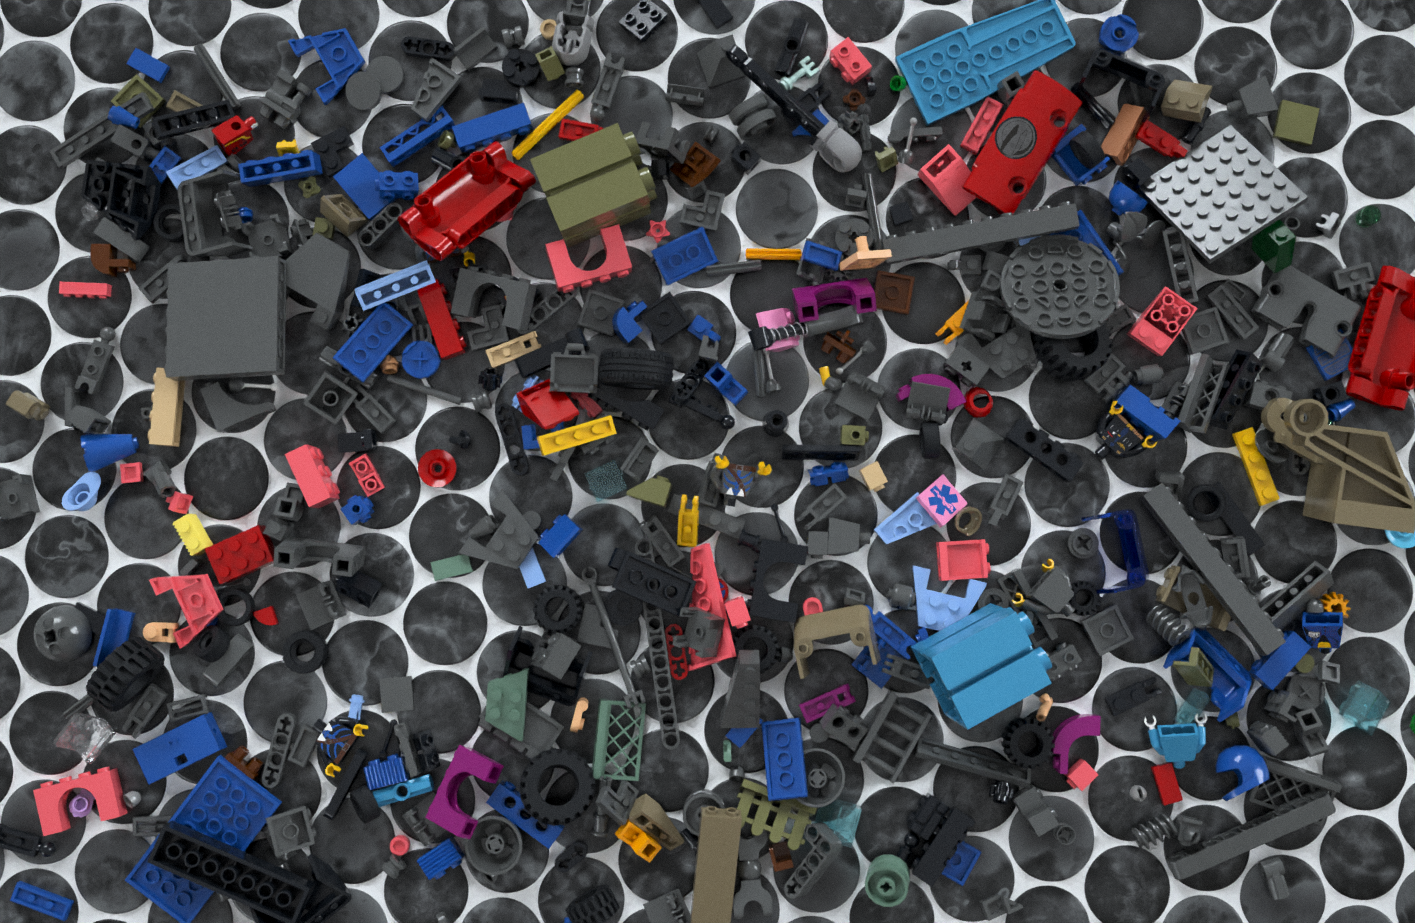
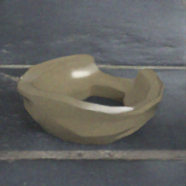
[955,507,982,536]

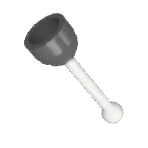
[229,377,278,392]

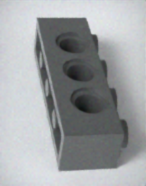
[1163,229,1200,305]

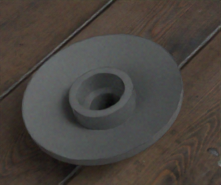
[1255,429,1289,463]

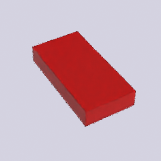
[1151,762,1183,806]

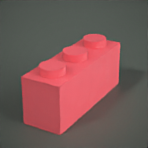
[724,596,751,629]

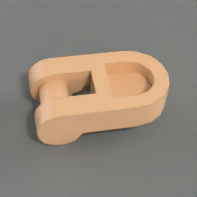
[143,622,179,643]
[570,697,589,733]

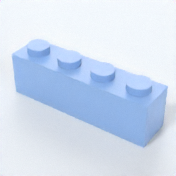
[355,260,436,311]

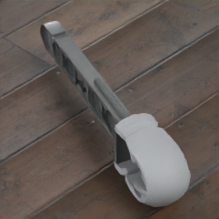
[552,0,594,66]

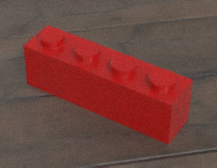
[417,279,467,360]

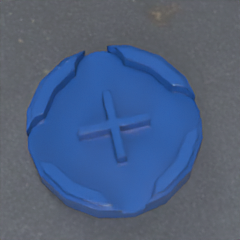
[402,341,441,379]

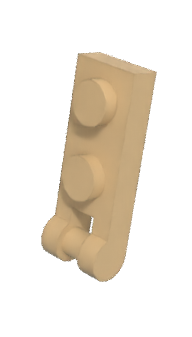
[485,331,542,368]

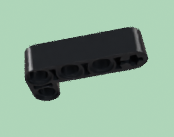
[514,328,590,378]

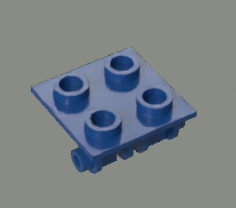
[851,635,905,689]

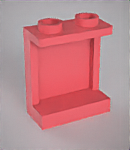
[936,539,991,581]

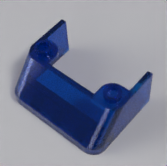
[1081,509,1149,594]

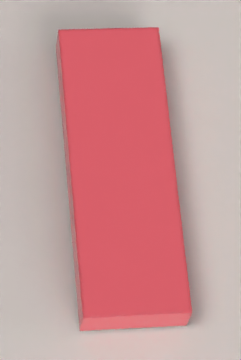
[960,96,1004,155]

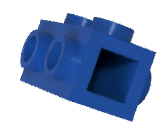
[375,170,419,200]

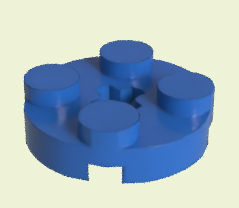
[1099,14,1139,54]

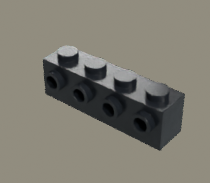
[1202,349,1263,430]

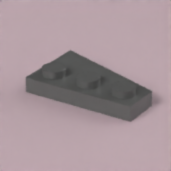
[411,57,462,122]

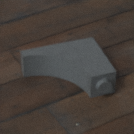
[200,381,276,433]

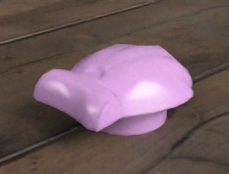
[69,788,95,818]

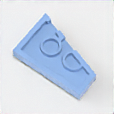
[874,492,937,544]

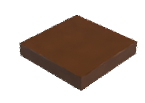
[874,270,915,315]

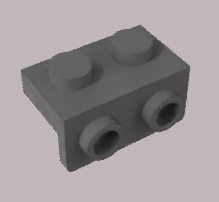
[1264,689,1297,723]

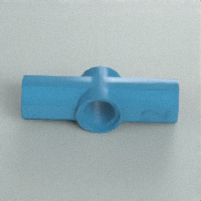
[373,773,434,807]

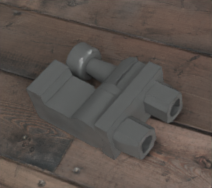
[259,69,313,130]

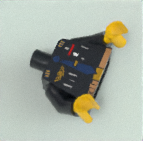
[1095,400,1158,460]

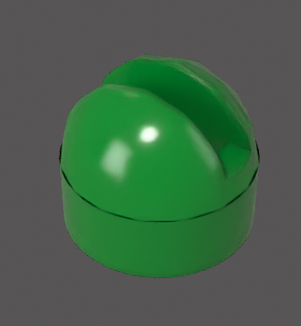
[890,75,907,92]

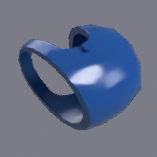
[1215,745,1270,801]

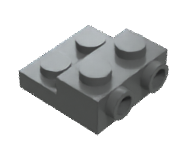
[265,805,317,857]

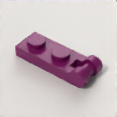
[799,683,856,723]

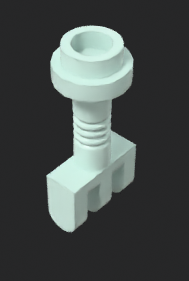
[779,56,820,91]

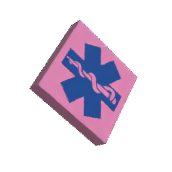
[916,474,968,528]

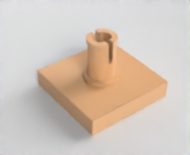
[839,236,892,271]

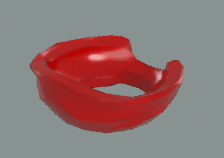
[964,387,993,418]

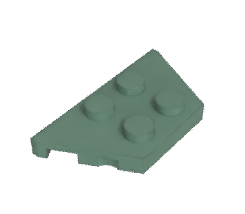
[485,668,529,742]

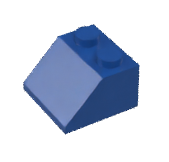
[538,514,583,558]

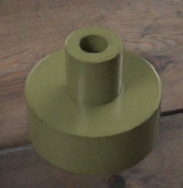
[438,130,457,150]

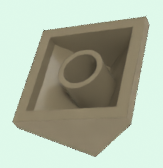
[320,194,369,237]

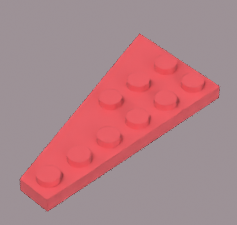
[688,543,736,671]

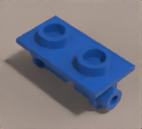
[808,462,849,487]

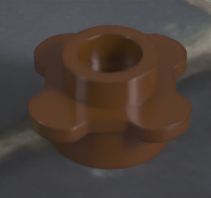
[843,88,866,111]

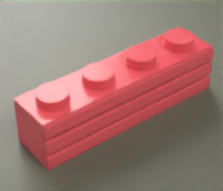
[59,281,112,299]
[570,392,603,419]

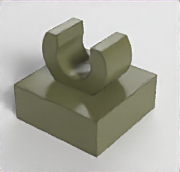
[875,146,898,172]

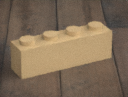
[148,368,185,447]

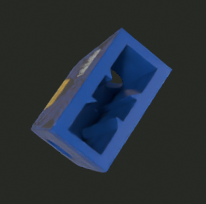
[1302,612,1343,654]

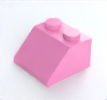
[756,308,800,352]

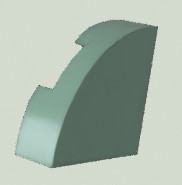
[723,740,731,762]

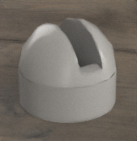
[1130,785,1147,802]
[123,791,141,808]

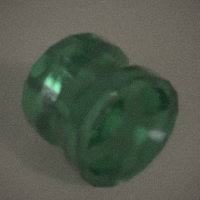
[1356,205,1381,227]

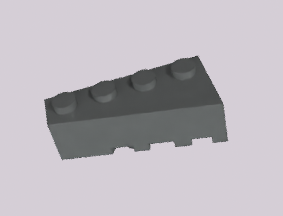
[720,650,760,728]

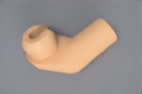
[1036,693,1053,722]

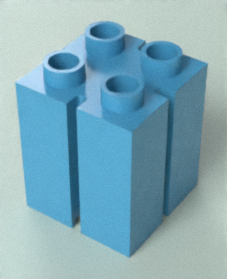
[911,603,1052,730]

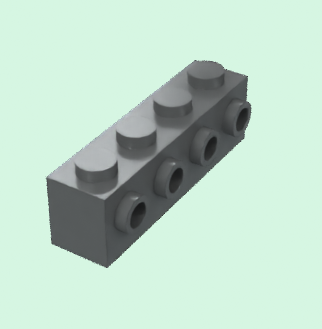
[1261,561,1334,630]

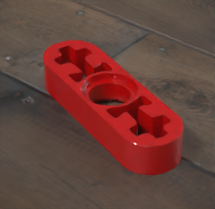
[665,624,688,680]

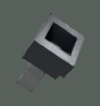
[637,158,669,180]

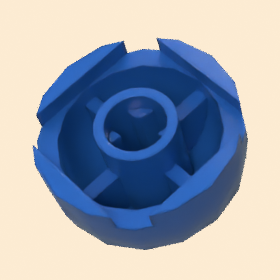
[1109,180,1149,217]

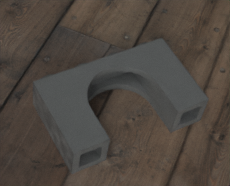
[451,265,537,331]
[273,536,366,577]

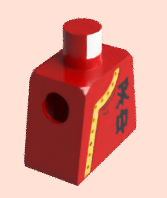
[211,115,259,156]

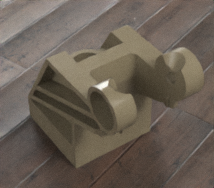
[1261,398,1415,534]

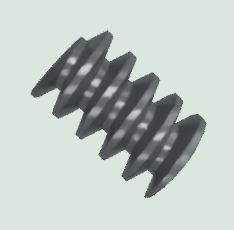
[1146,604,1191,646]
[1131,814,1178,851]

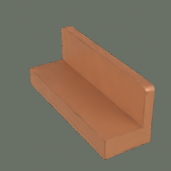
[1101,104,1150,166]

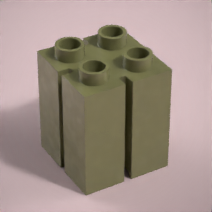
[530,123,657,248]

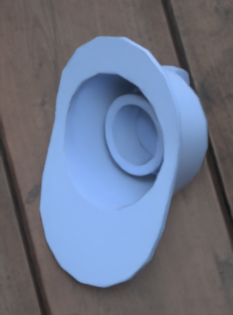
[62,472,101,511]

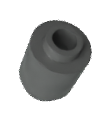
[1133,364,1164,386]

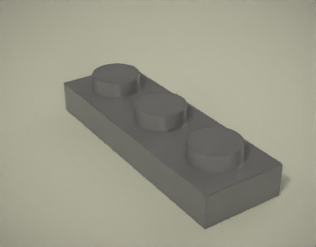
[1205,284,1259,341]

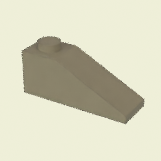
[629,793,684,851]

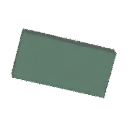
[430,554,473,581]

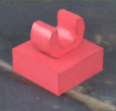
[165,491,193,514]

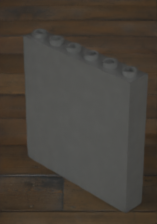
[164,256,286,381]

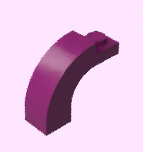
[895,374,966,412]
[1051,714,1101,774]

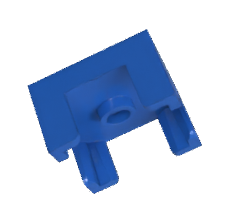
[521,421,564,449]

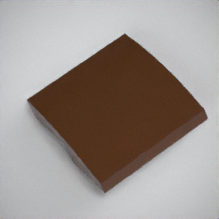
[669,141,721,187]

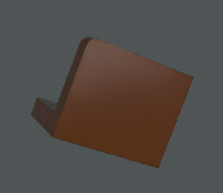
[768,841,794,872]

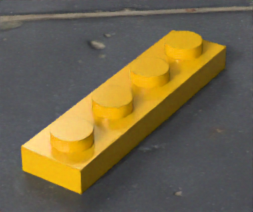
[537,415,617,456]
[1232,427,1280,506]

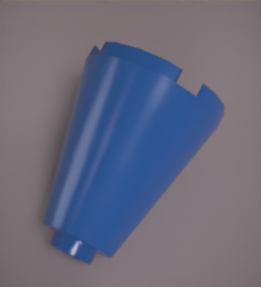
[80,434,140,472]

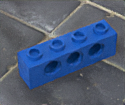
[486,780,565,849]

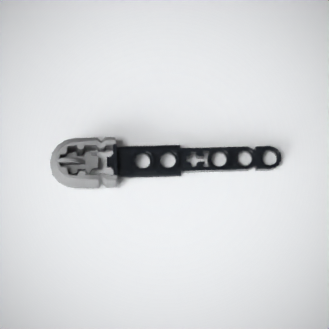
[725,45,862,173]

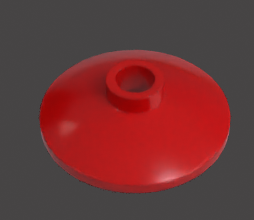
[418,449,457,487]

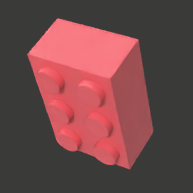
[285,444,340,508]

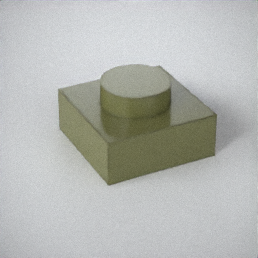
[312,217,335,240]

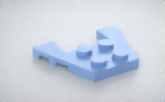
[912,565,987,631]

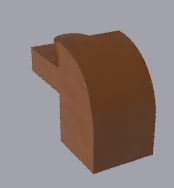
[90,244,136,278]

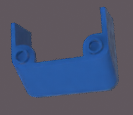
[1163,627,1252,722]

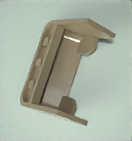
[794,604,881,679]

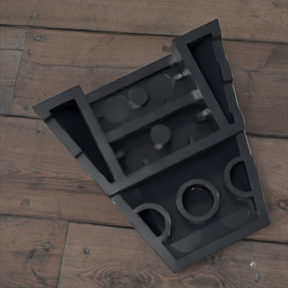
[81,160,161,240]

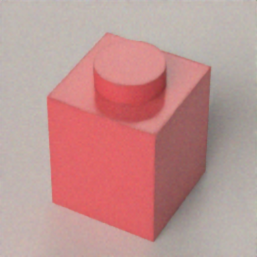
[1064,758,1098,791]

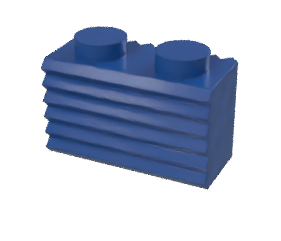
[363,753,410,790]
[417,836,465,880]

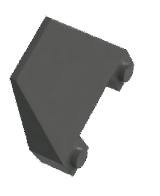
[285,233,351,330]

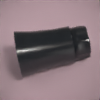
[762,410,789,437]

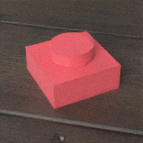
[120,462,144,484]

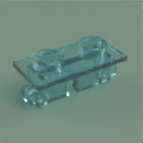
[1173,687,1211,724]

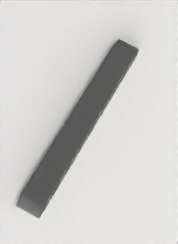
[1167,790,1336,880]

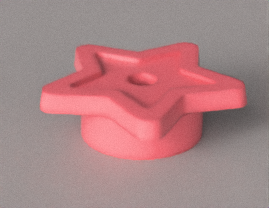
[646,220,670,243]

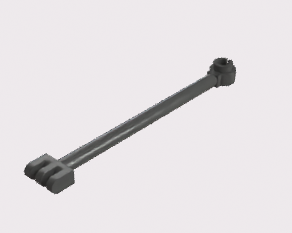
[581,567,646,709]

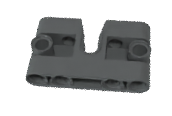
[1251,265,1361,359]

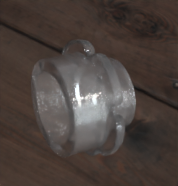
[81,202,100,221]

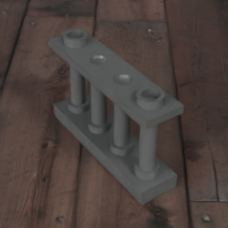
[851,690,932,784]

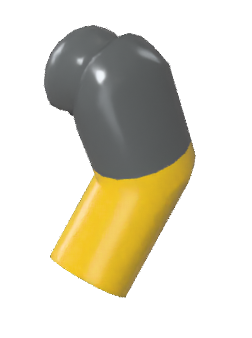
[819,366,842,391]

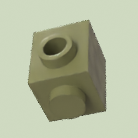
[535,46,565,81]
[840,425,869,447]

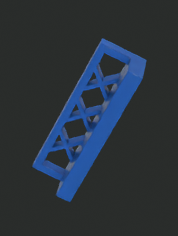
[380,106,455,167]

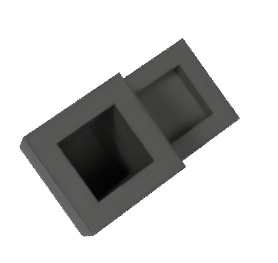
[997,71,1025,107]
[273,482,305,522]
[1292,708,1330,757]

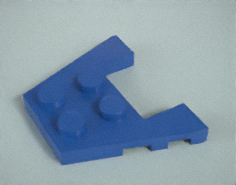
[288,28,366,105]

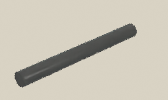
[387,374,462,405]

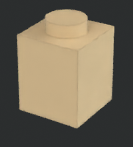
[859,461,888,492]

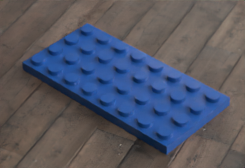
[125,755,282,923]

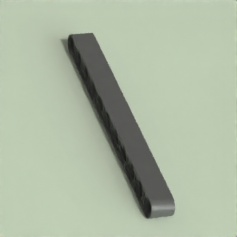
[635,539,680,750]

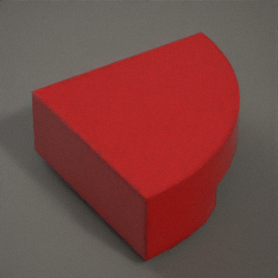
[253,606,279,625]

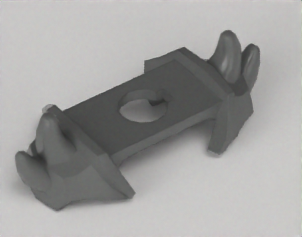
[1171,565,1214,631]

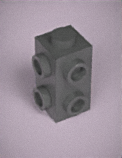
[1046,642,1082,681]

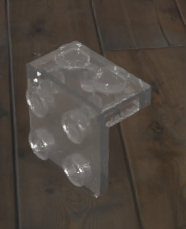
[53,713,116,764]

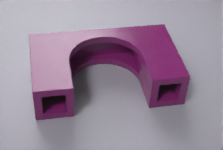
[792,278,877,322]
[425,745,504,839]

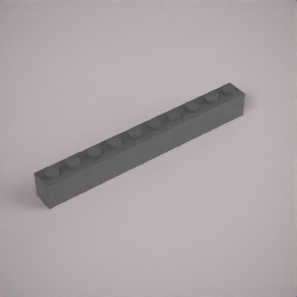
[883,201,1080,265]
[1139,483,1286,656]

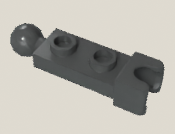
[590,53,626,122]
[75,327,116,396]

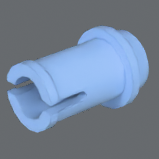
[348,694,365,720]

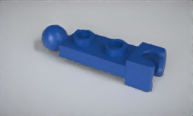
[864,604,917,660]

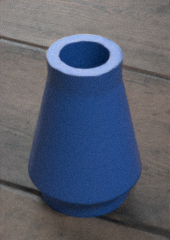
[108,106,140,129]
[1326,398,1355,422]

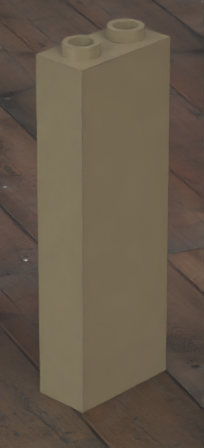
[691,806,742,923]

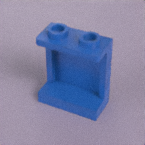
[1052,124,1110,187]

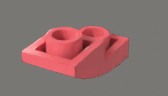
[349,453,385,497]

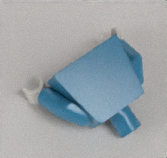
[1144,712,1207,769]

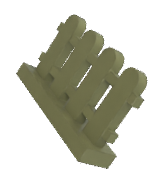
[737,779,817,851]

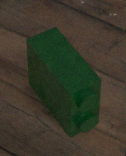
[1251,219,1296,274]

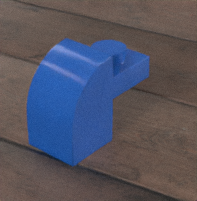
[612,301,647,343]
[704,362,748,406]

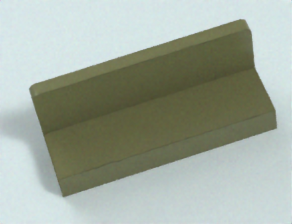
[1173,647,1214,687]

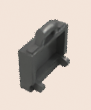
[550,343,598,393]

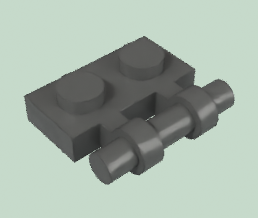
[1084,353,1134,403]

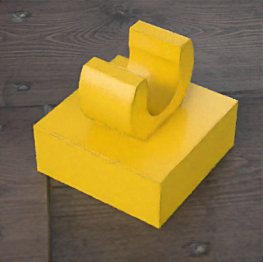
[276,139,300,157]

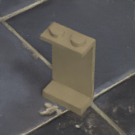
[1156,566,1231,631]

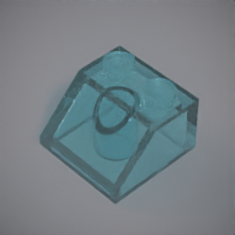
[1339,681,1391,736]
[815,799,862,848]

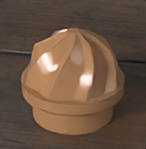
[380,355,399,374]

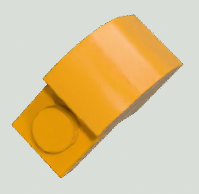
[615,819,662,863]

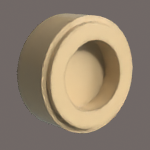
[540,19,557,40]

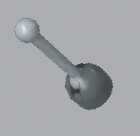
[898,117,917,164]
[836,338,877,375]
[763,349,782,394]

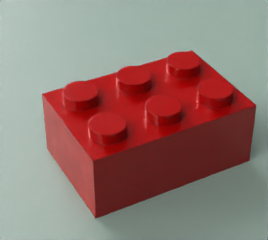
[205,525,275,584]

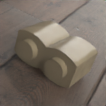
[6,390,50,421]

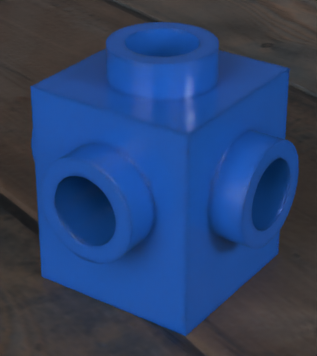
[341,495,375,525]

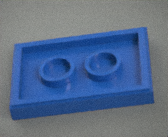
[333,153,398,221]
[651,227,718,286]

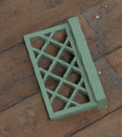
[592,698,646,781]

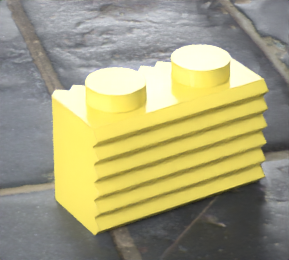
[173,514,213,556]

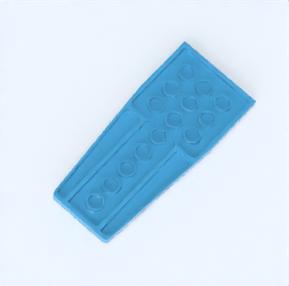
[894,0,1076,126]

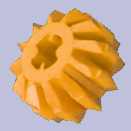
[1318,592,1351,622]

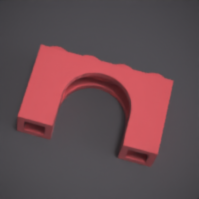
[545,224,632,293]
[33,766,127,836]

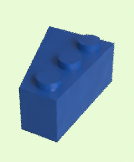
[1111,385,1180,441]

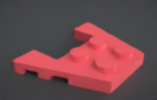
[149,574,224,649]

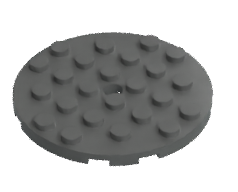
[1000,234,1120,339]

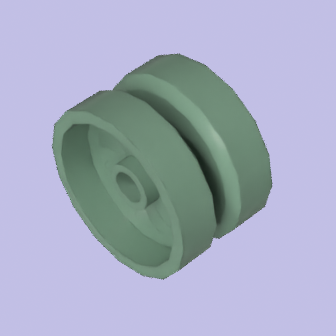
[865,854,910,907]

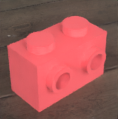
[829,37,872,86]

